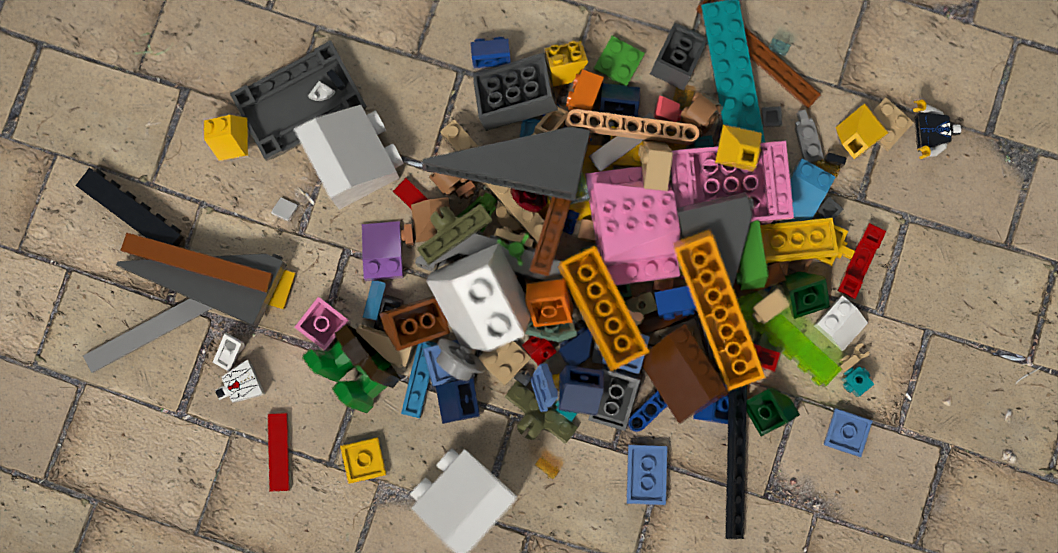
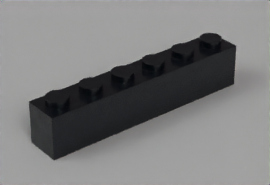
[75,167,184,247]

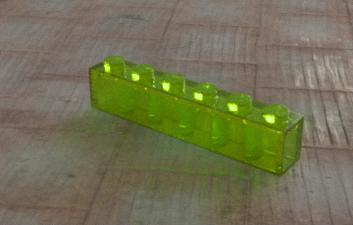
[740,292,842,387]

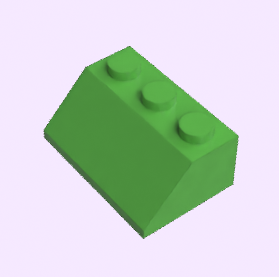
[736,220,768,290]

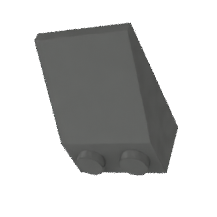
[650,22,707,90]
[588,364,642,431]

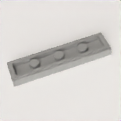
[589,113,656,172]

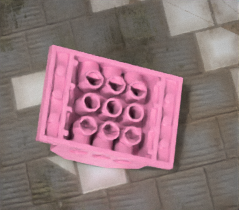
[670,141,794,228]
[585,166,680,286]

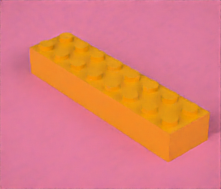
[673,229,765,391]

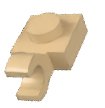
[837,343,869,373]

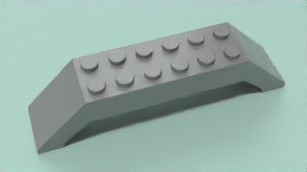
[415,231,585,322]

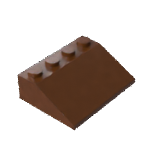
[642,324,729,424]

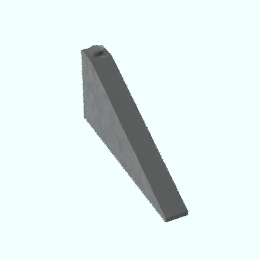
[422,127,590,201]
[676,192,754,360]
[116,253,287,328]

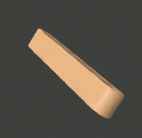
[565,109,699,145]

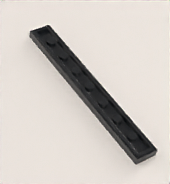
[725,384,747,539]

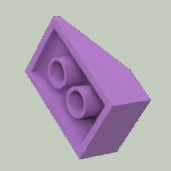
[362,221,404,281]

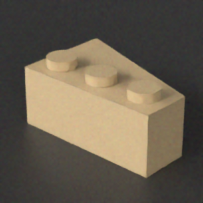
[638,140,673,191]

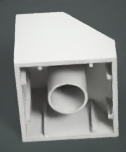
[294,105,404,210]
[426,243,531,351]
[410,448,517,553]

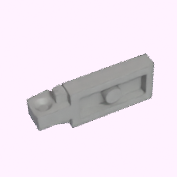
[795,109,824,163]

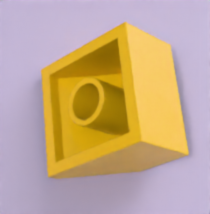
[204,115,248,161]

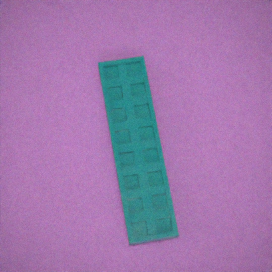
[701,0,765,143]

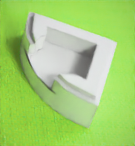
[308,81,335,101]

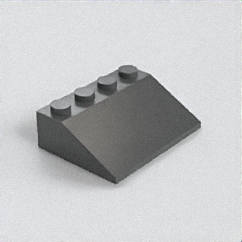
[472,53,558,131]

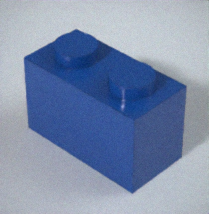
[654,286,698,320]

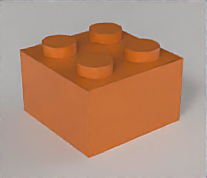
[566,69,604,112]
[525,279,573,327]

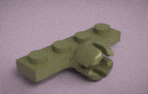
[417,204,492,265]
[505,381,578,444]

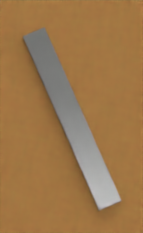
[83,298,213,373]

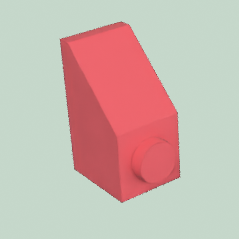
[654,96,682,122]

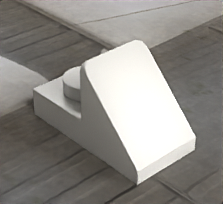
[213,332,245,372]

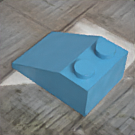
[786,159,835,222]

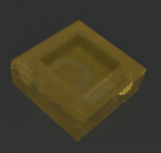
[672,87,694,109]

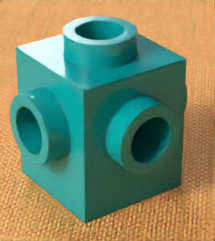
[841,366,875,397]

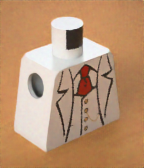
[215,360,265,403]

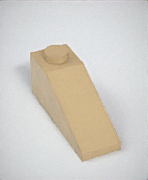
[751,289,790,324]
[356,324,414,368]

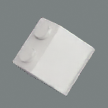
[814,296,868,351]

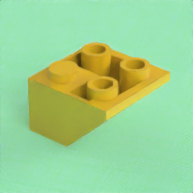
[545,41,588,87]
[835,103,889,159]
[715,125,762,171]

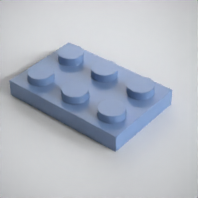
[626,445,667,505]

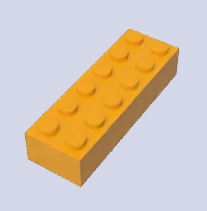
[558,246,649,371]

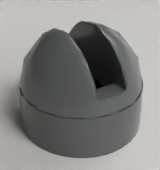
[514,370,531,386]

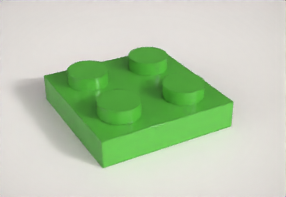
[594,36,645,86]

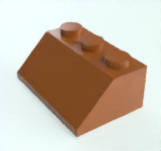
[380,296,450,351]

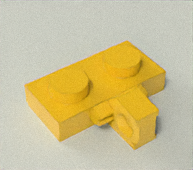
[815,225,855,266]

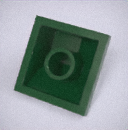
[782,271,830,319]
[746,387,800,436]

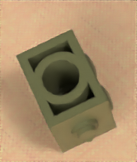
[624,291,657,315]

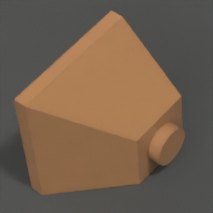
[411,197,450,243]

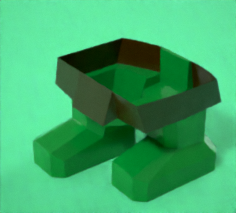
[302,325,400,414]

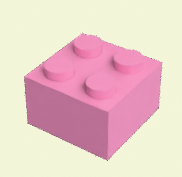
[294,297,351,351]

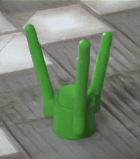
[456,193,497,232]
[497,233,529,265]

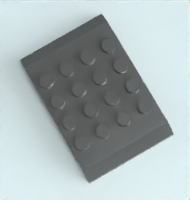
[230,40,367,161]

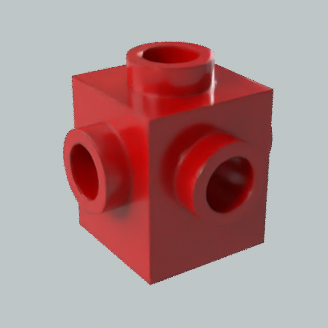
[522,336,556,366]

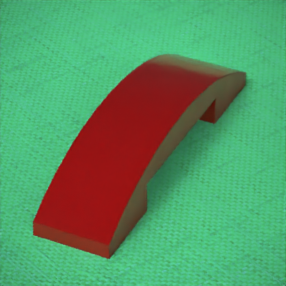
[837,223,887,299]

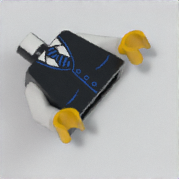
[913,99,961,159]

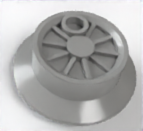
[436,339,485,381]

